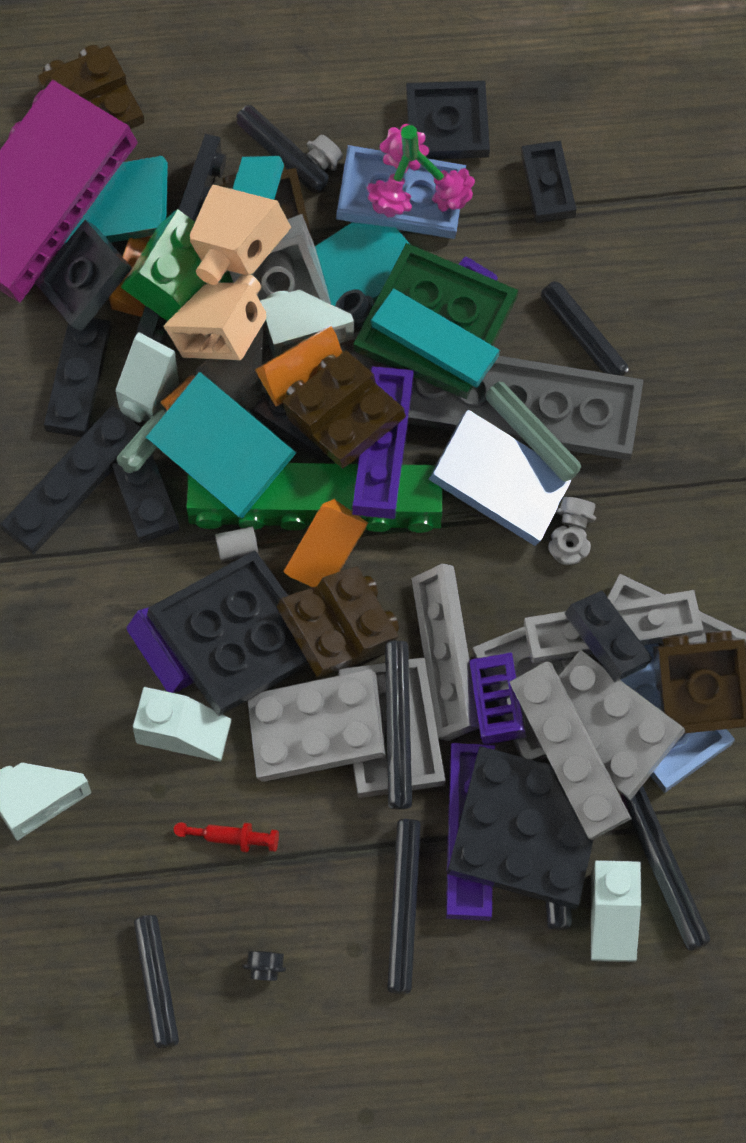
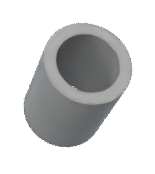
[215,526,259,563]

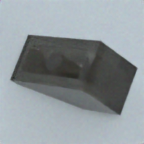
[196,325,264,412]

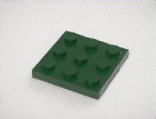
[353,243,518,400]

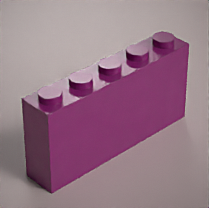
[0,80,138,303]

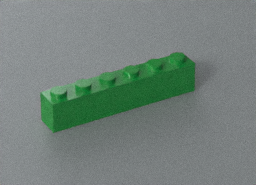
[187,463,442,533]

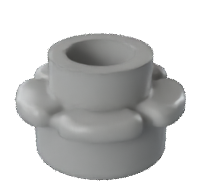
[306,135,343,171]
[555,497,596,529]
[549,526,591,565]

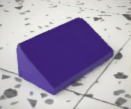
[127,607,194,693]

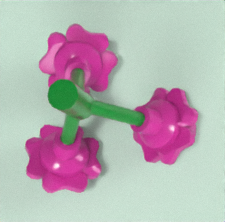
[367,124,475,217]

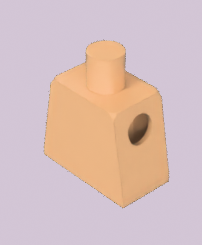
[190,185,291,285]
[164,274,266,360]

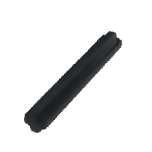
[385,641,412,810]
[621,786,710,951]
[387,819,421,994]

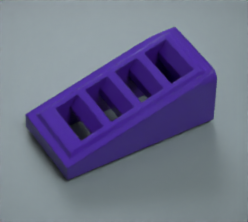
[469,652,527,745]

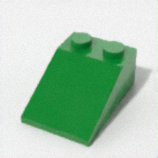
[121,209,234,321]

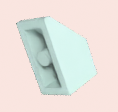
[260,290,354,358]
[116,332,179,422]
[133,687,231,762]
[0,763,91,841]
[591,860,641,962]

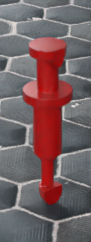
[173,822,279,853]

